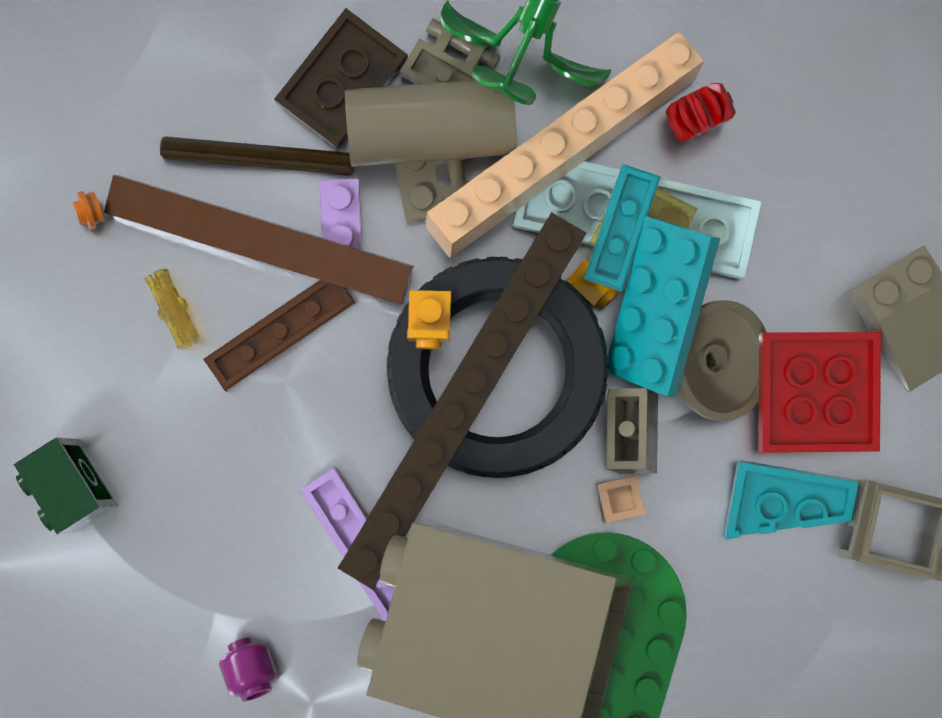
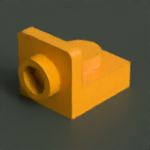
[407,290,451,349]

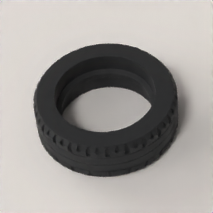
[387,256,609,478]

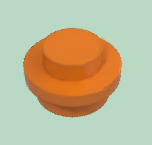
[72,191,104,230]

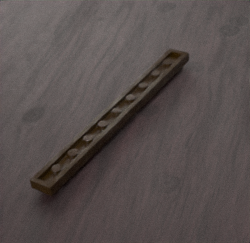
[337,212,587,590]

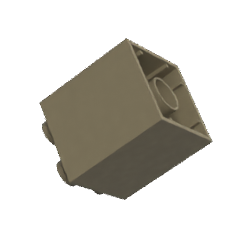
[357,523,634,718]

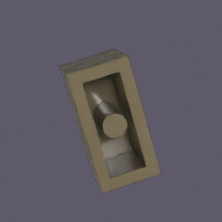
[606,388,658,474]

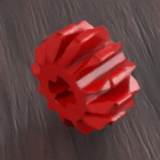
[665,83,736,141]

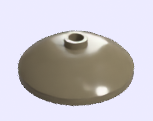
[678,300,767,421]

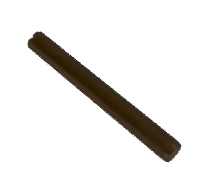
[160,136,354,175]

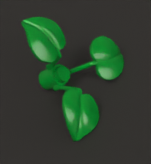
[440,0,612,105]

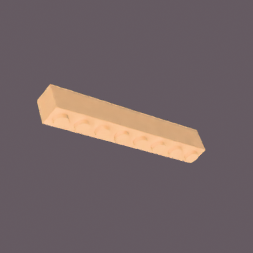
[426,31,704,258]

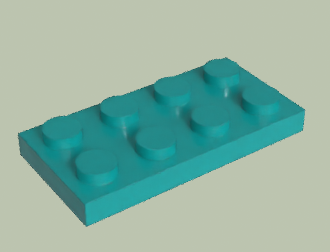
[608,216,720,397]

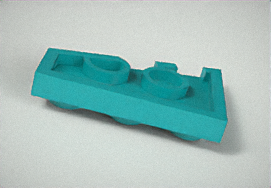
[723,460,859,540]

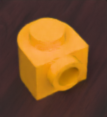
[565,259,619,310]

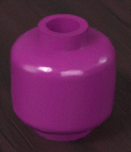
[219,637,278,702]

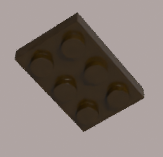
[274,8,408,149]

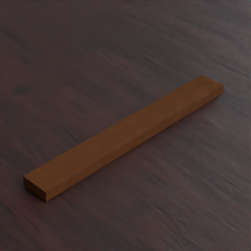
[104,175,414,305]

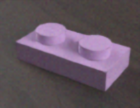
[320,179,363,250]

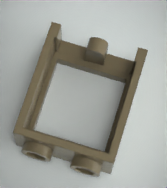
[839,479,942,581]

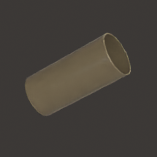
[345,80,517,167]

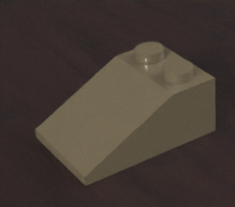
[845,245,942,392]

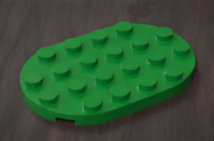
[550,532,687,718]

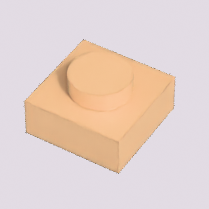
[596,475,646,523]

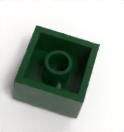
[13,437,119,535]

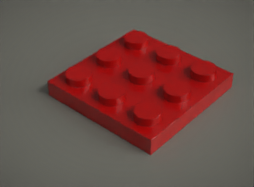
[758,332,881,453]

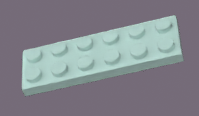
[513,161,761,280]

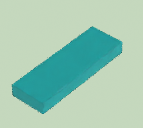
[583,164,661,292]

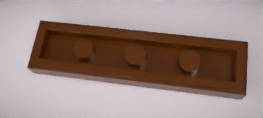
[203,280,357,392]

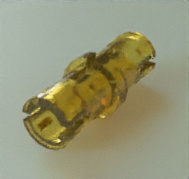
[144,269,201,350]

